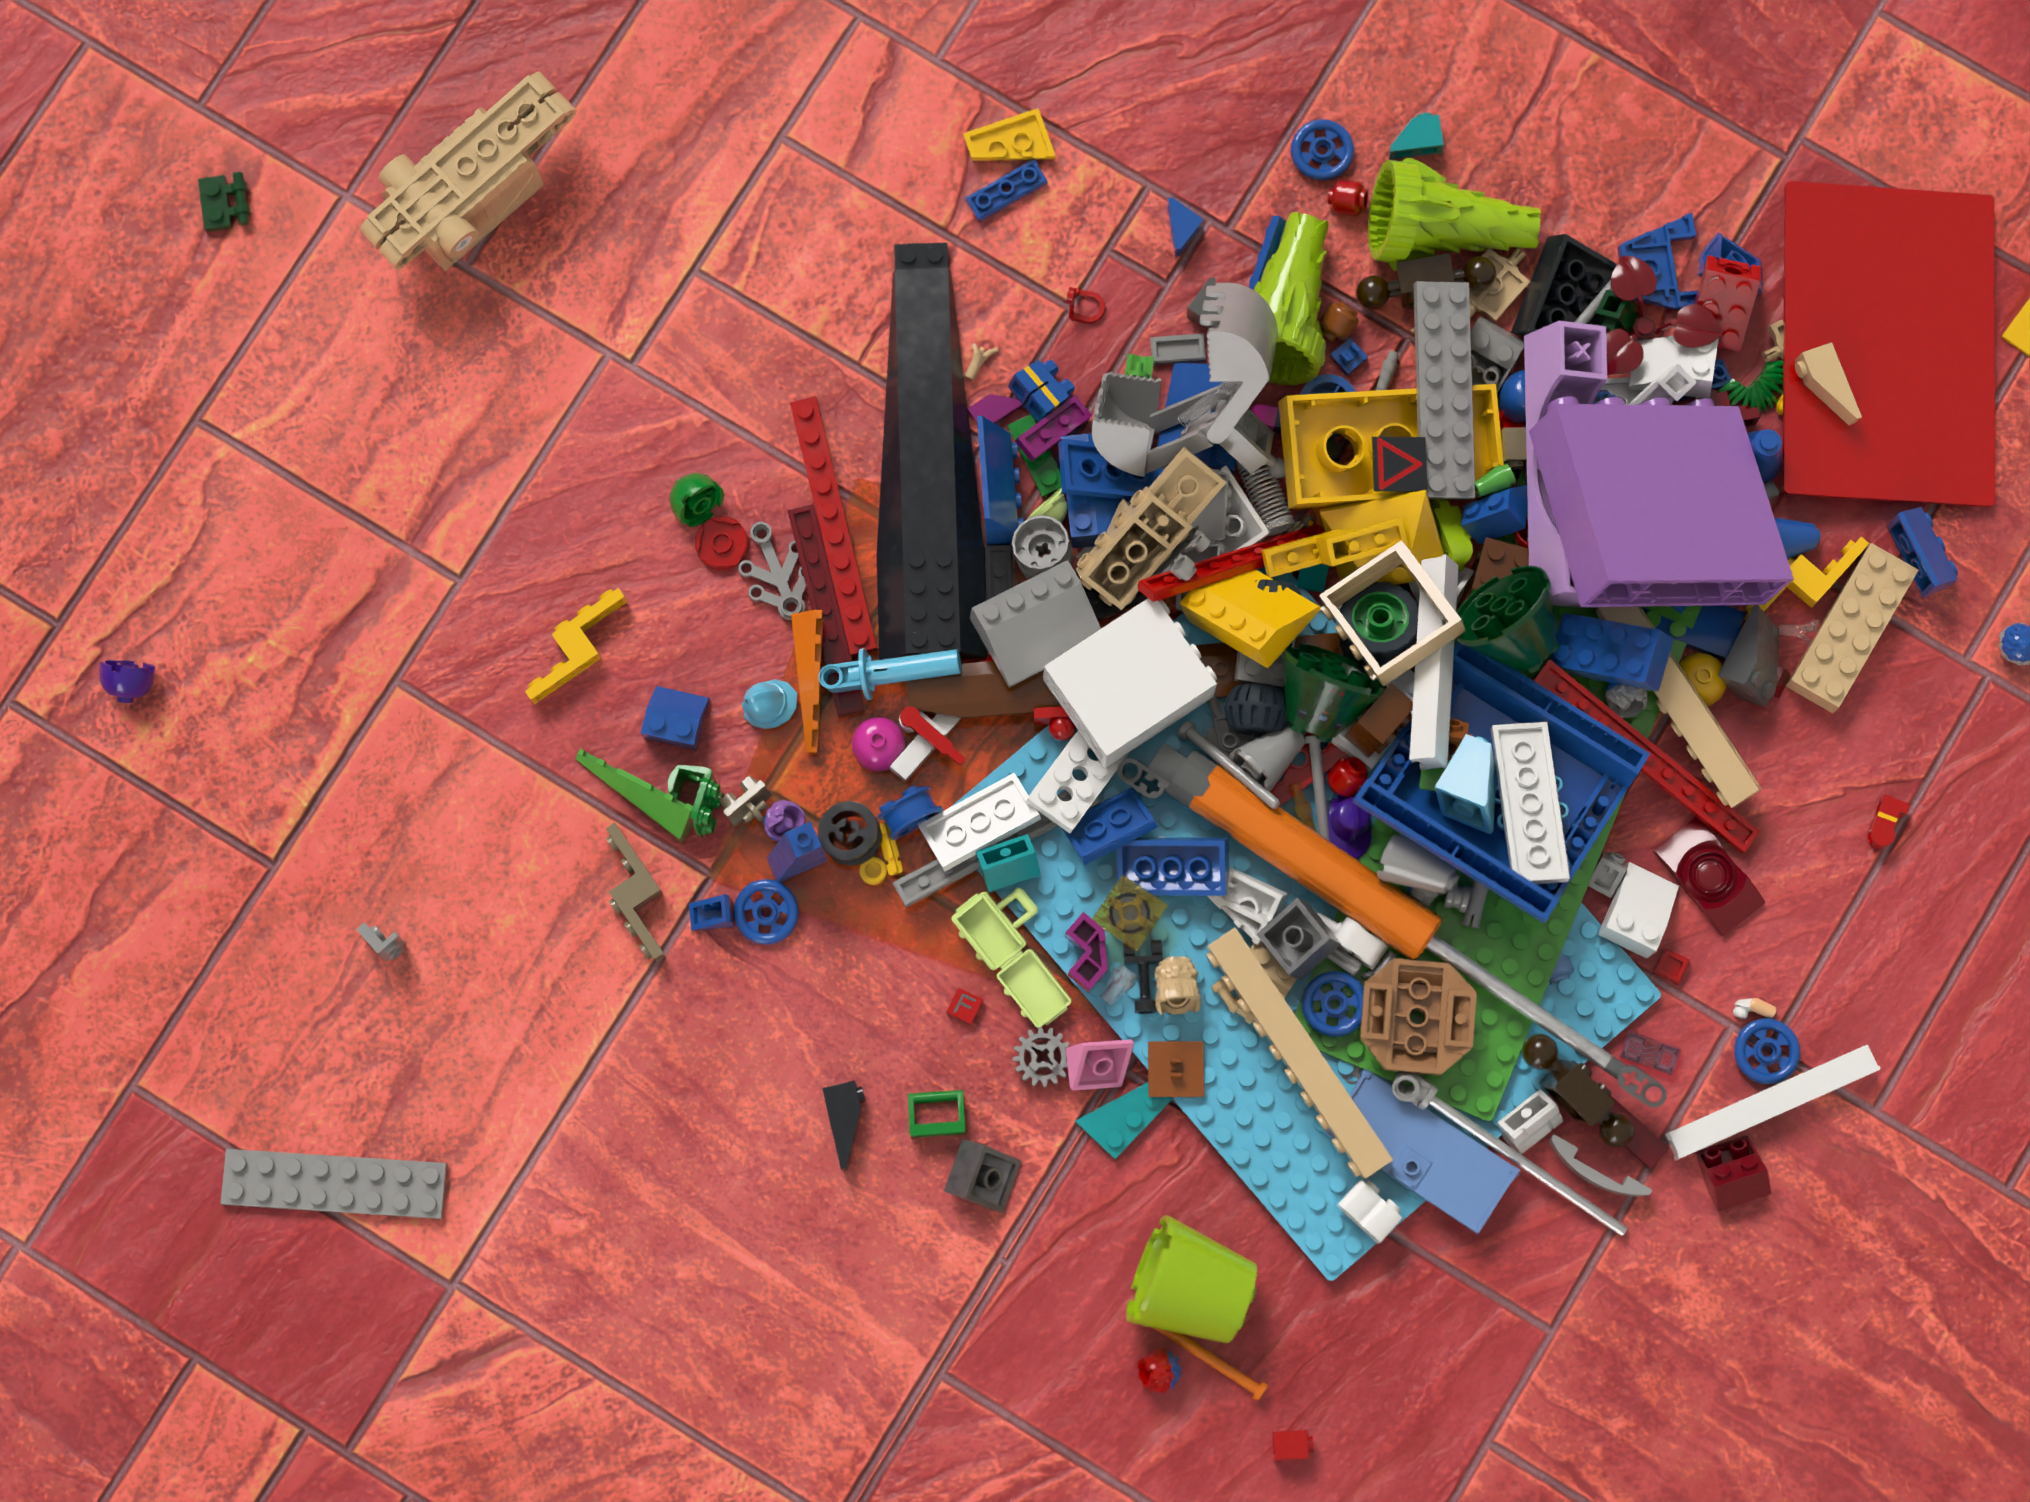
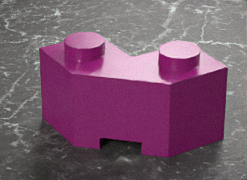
[1065,912,1108,993]

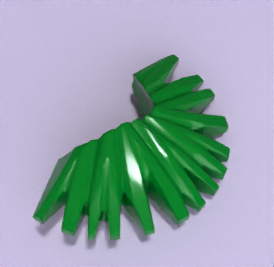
[1718,360,1783,413]

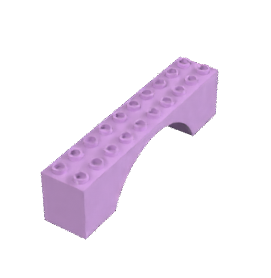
[1524,321,1607,607]

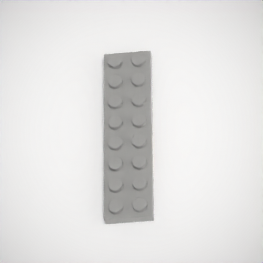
[1414,281,1475,499]
[220,1149,448,1219]

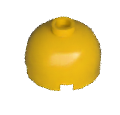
[1679,653,1727,707]

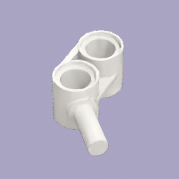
[1318,913,1389,970]

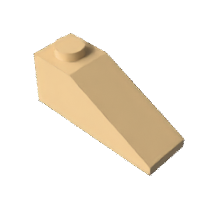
[1795,342,1862,425]

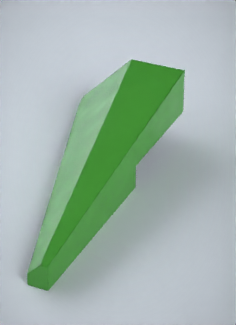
[576,748,693,843]

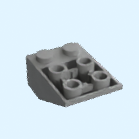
[1470,316,1524,394]

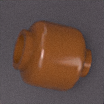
[1319,301,1359,342]

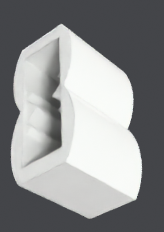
[1336,1180,1402,1243]

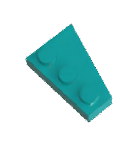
[1075,1082,1172,1159]

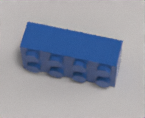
[1550,613,1674,692]

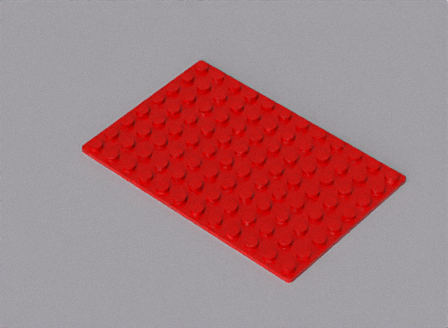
[1783,181,1995,507]

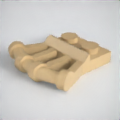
[1211,942,1297,1024]

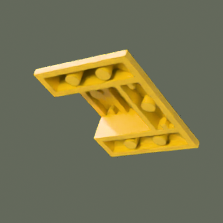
[1320,490,1444,585]

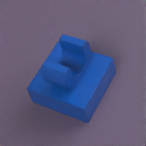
[1330,337,1368,376]

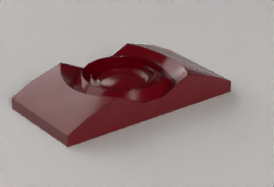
[1653,817,1766,937]

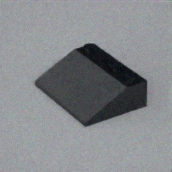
[1510,234,1617,340]

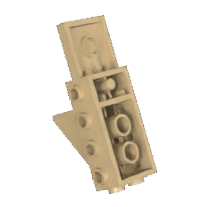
[1076,447,1227,610]

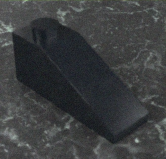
[822,1081,866,1171]

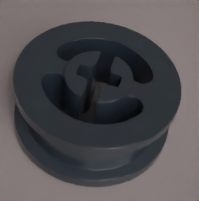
[818,801,882,866]

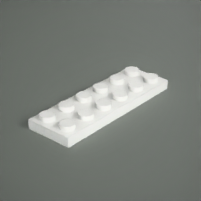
[1491,722,1570,884]

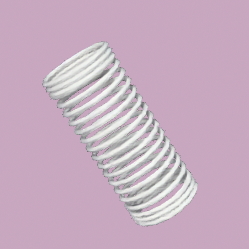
[1236,461,1295,536]

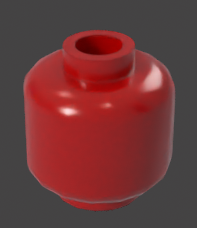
[1328,180,1369,216]
[1327,756,1368,797]

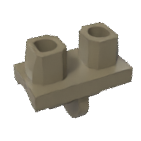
[720,776,773,827]

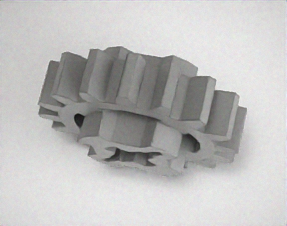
[1013,1027,1070,1088]

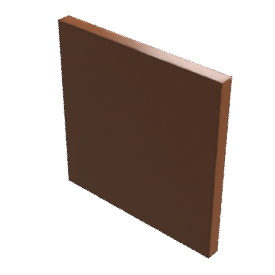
[1148,1041,1204,1097]

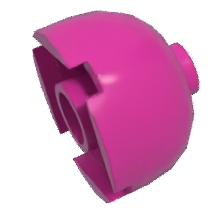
[852,717,906,772]

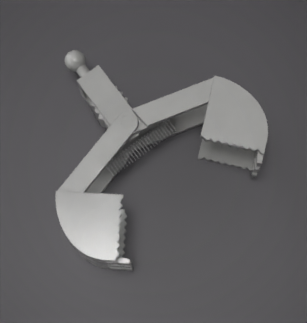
[1092,283,1285,478]

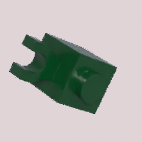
[1596,289,1638,333]

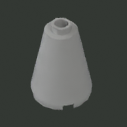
[1229,723,1305,792]
[1377,834,1459,894]

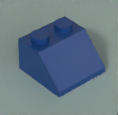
[1461,485,1528,545]
[641,686,709,751]

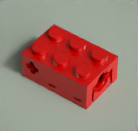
[1694,255,1761,352]

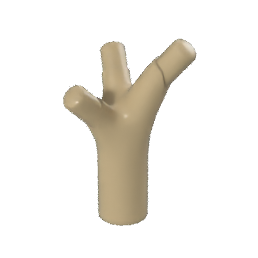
[964,343,999,380]

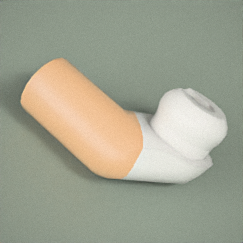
[1733,998,1776,1019]

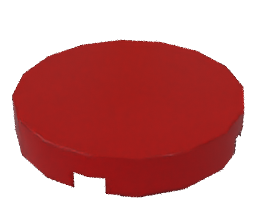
[695,516,749,570]

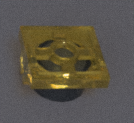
[1092,874,1168,952]

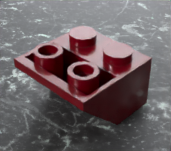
[1695,1135,1771,1211]

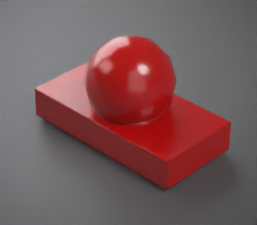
[1033,706,1076,741]

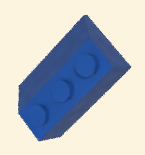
[1887,507,1958,598]

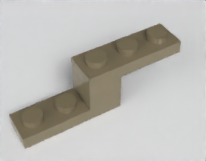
[606,823,666,962]

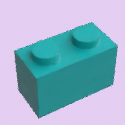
[976,834,1041,892]

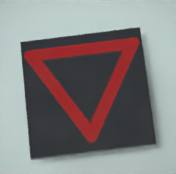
[1372,437,1427,492]

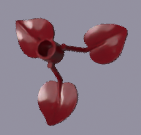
[1606,256,1722,376]

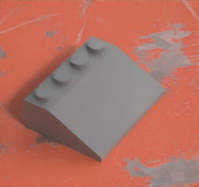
[970,560,1101,687]

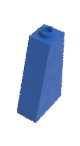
[767,821,828,882]

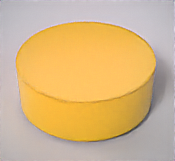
[859,857,887,885]

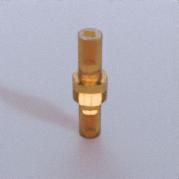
[1289,782,1318,833]

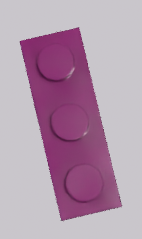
[1015,395,1092,462]

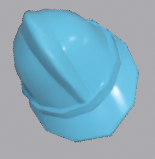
[742,679,798,729]

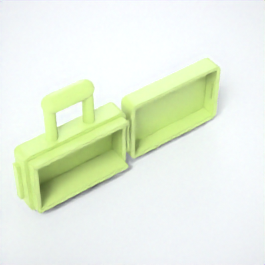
[952,887,1072,1028]

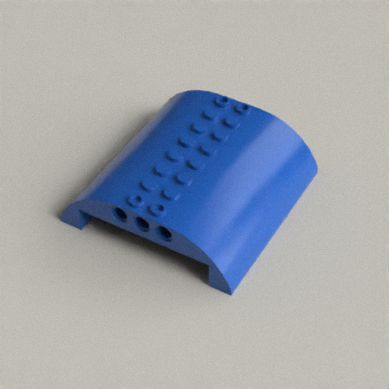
[1352,642,1650,924]

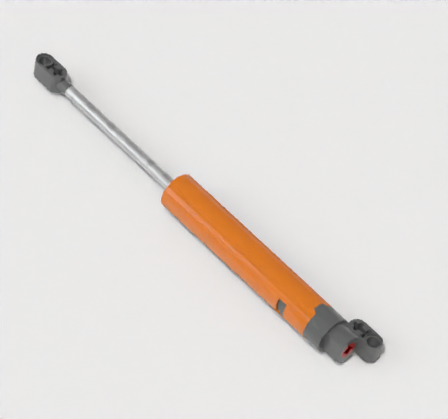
[1118,743,1667,1107]

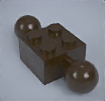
[1356,253,1497,310]
[1522,1034,1635,1148]

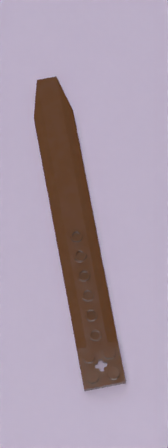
[906,633,1342,719]

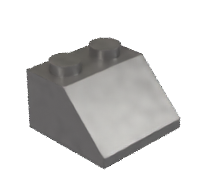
[944,1139,1022,1213]

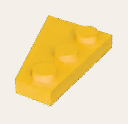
[963,108,1056,161]

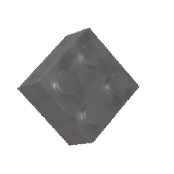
[1256,898,1341,981]

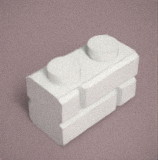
[1497,1089,1563,1154]

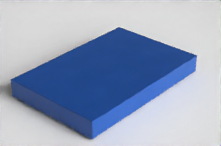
[1062,787,1157,865]

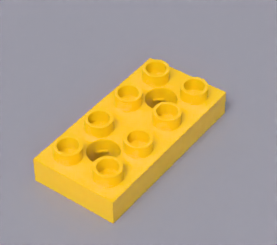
[1278,384,1504,509]

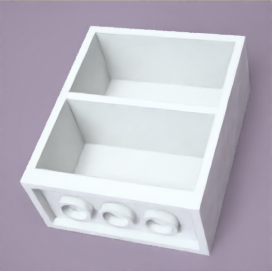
[1043,598,1217,768]

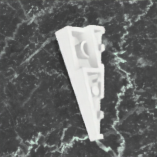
[1158,836,1288,945]

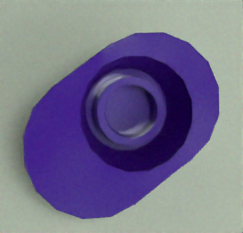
[1328,795,1371,858]

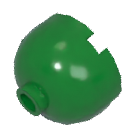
[669,473,724,527]

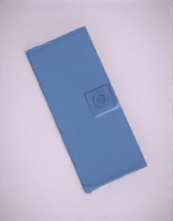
[1325,1069,1520,1234]

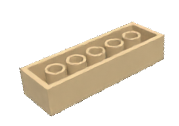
[1786,543,1918,713]

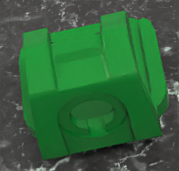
[668,765,724,837]

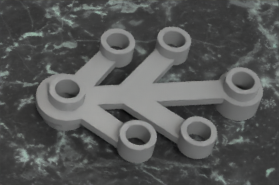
[738,522,806,621]
[1153,526,1210,581]

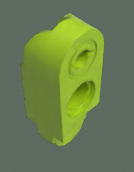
[1430,499,1473,572]

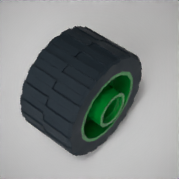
[1339,581,1419,672]

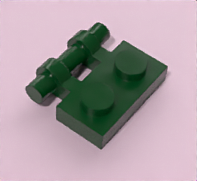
[198,172,251,232]

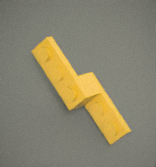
[1261,518,1408,578]
[1744,536,1870,621]
[525,588,627,705]

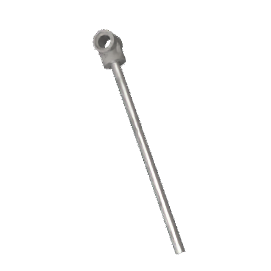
[1392,1071,1628,1236]

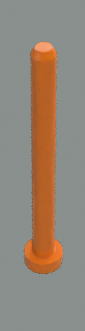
[1154,1328,1268,1401]

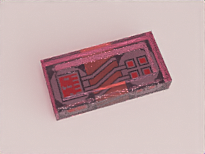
[1619,1031,1681,1076]

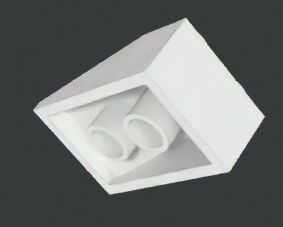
[1629,336,1718,399]
[1597,862,1679,958]

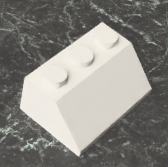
[1215,466,1270,554]

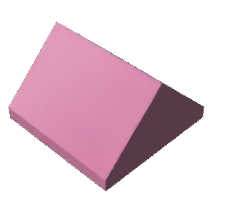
[1066,1040,1134,1090]

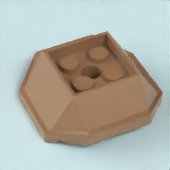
[1360,958,1477,1075]

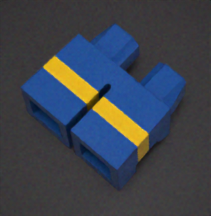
[1008,359,1075,422]

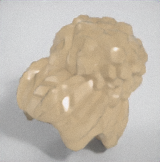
[1155,956,1201,1015]

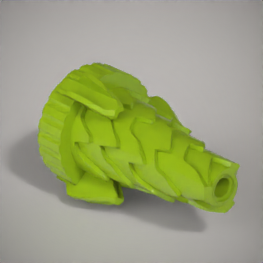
[1368,158,1541,271]
[1218,212,1329,385]

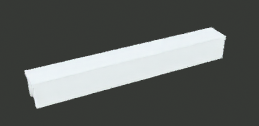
[1410,555,1459,770]
[1665,1044,1881,1161]

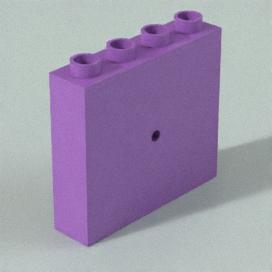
[1529,396,1794,607]

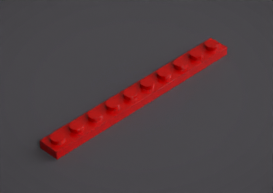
[790,396,878,657]
[1532,659,1760,853]

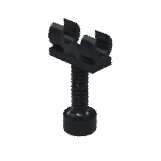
[1123,940,1163,1014]

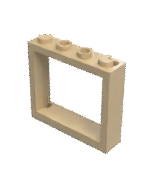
[1319,540,1466,686]

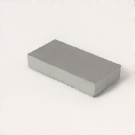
[1150,333,1206,366]

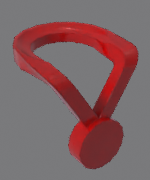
[1066,287,1105,324]

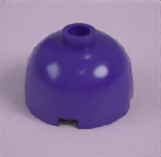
[99,660,155,703]

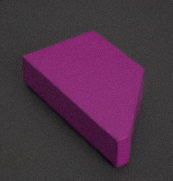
[968,394,1024,425]

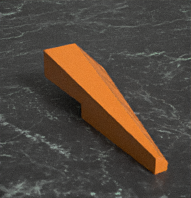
[791,610,824,754]

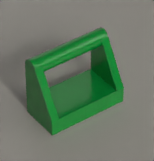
[908,1090,966,1138]

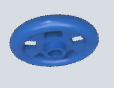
[1291,119,1354,181]
[734,879,799,945]
[1302,971,1364,1037]
[1734,1018,1801,1084]

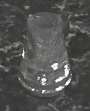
[1100,964,1138,1006]

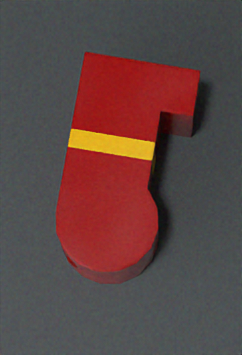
[1867,794,1911,849]

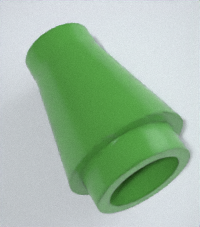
[1474,464,1516,497]

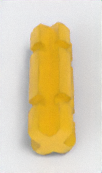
[880,822,904,875]

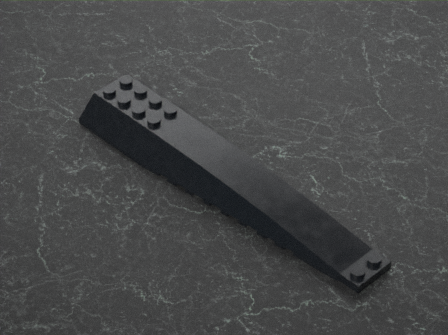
[876,242,988,660]

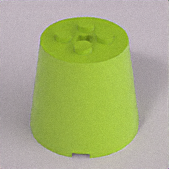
[1126,1215,1257,1343]

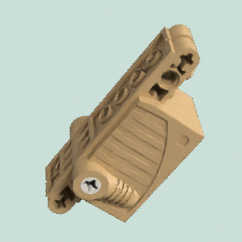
[360,71,577,271]

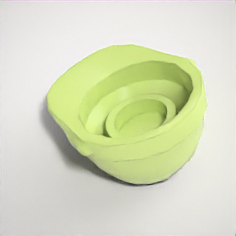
[1027,487,1068,523]

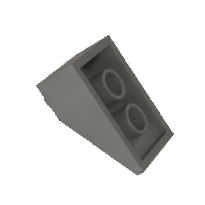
[1717,605,1779,707]

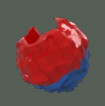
[1137,1348,1182,1394]

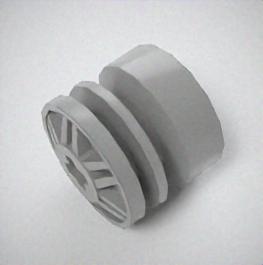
[1012,515,1074,579]

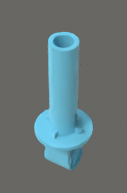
[819,648,962,700]

